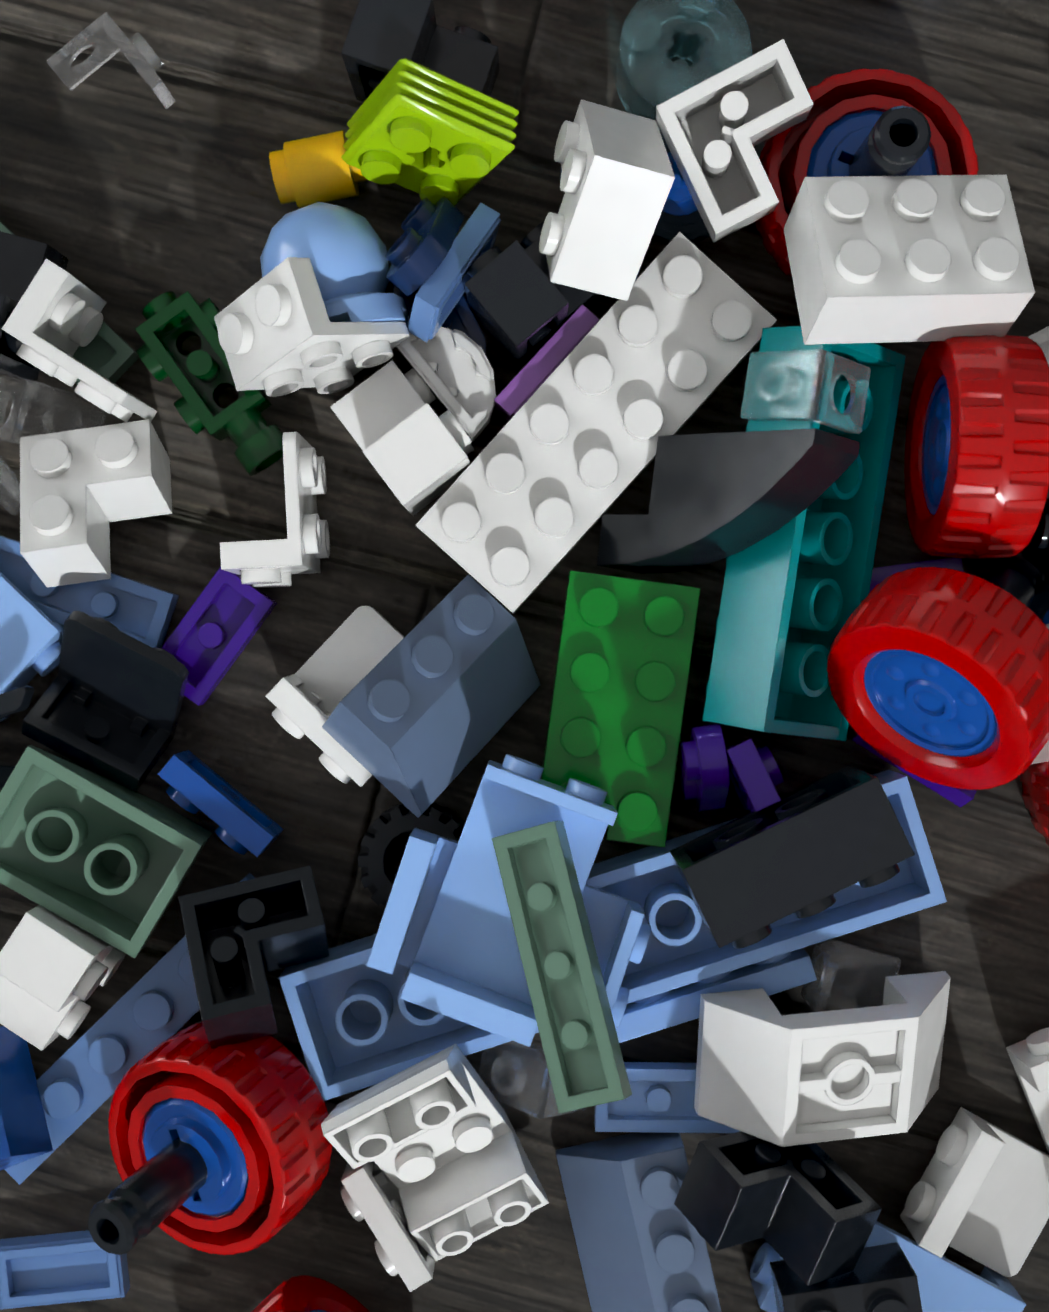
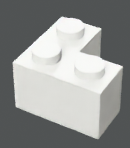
[656,39,813,243]
[539,99,675,301]
[330,360,474,516]
[20,419,172,588]
[0,905,126,1051]

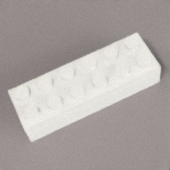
[416,232,777,614]

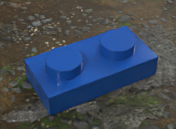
[158,750,284,857]

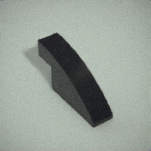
[597,428,860,574]

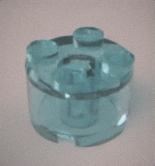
[616,0,752,130]

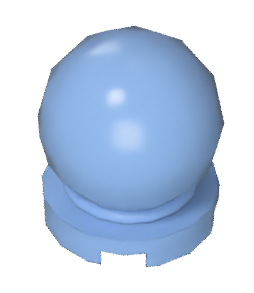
[260,202,409,328]

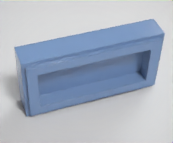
[408,202,501,343]
[0,1230,130,1310]

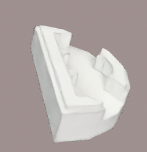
[396,327,496,442]

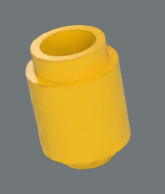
[269,130,367,208]

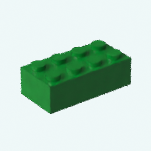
[541,570,700,848]

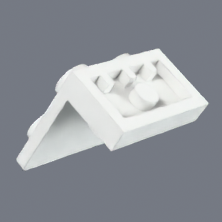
[2,258,157,422]

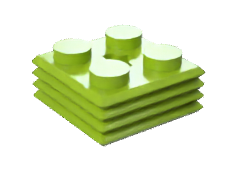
[341,58,519,205]

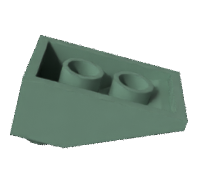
[0,745,212,958]

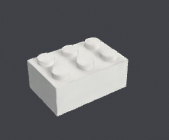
[783,174,1035,345]

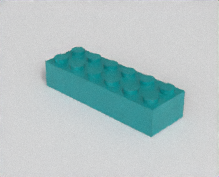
[703,326,906,741]

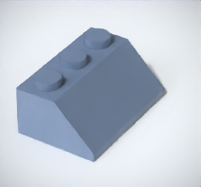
[322,574,541,818]
[556,1132,722,1312]

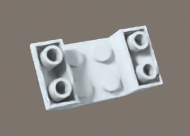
[694,971,951,1147]
[321,1044,549,1261]

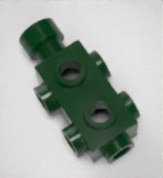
[135,291,283,476]

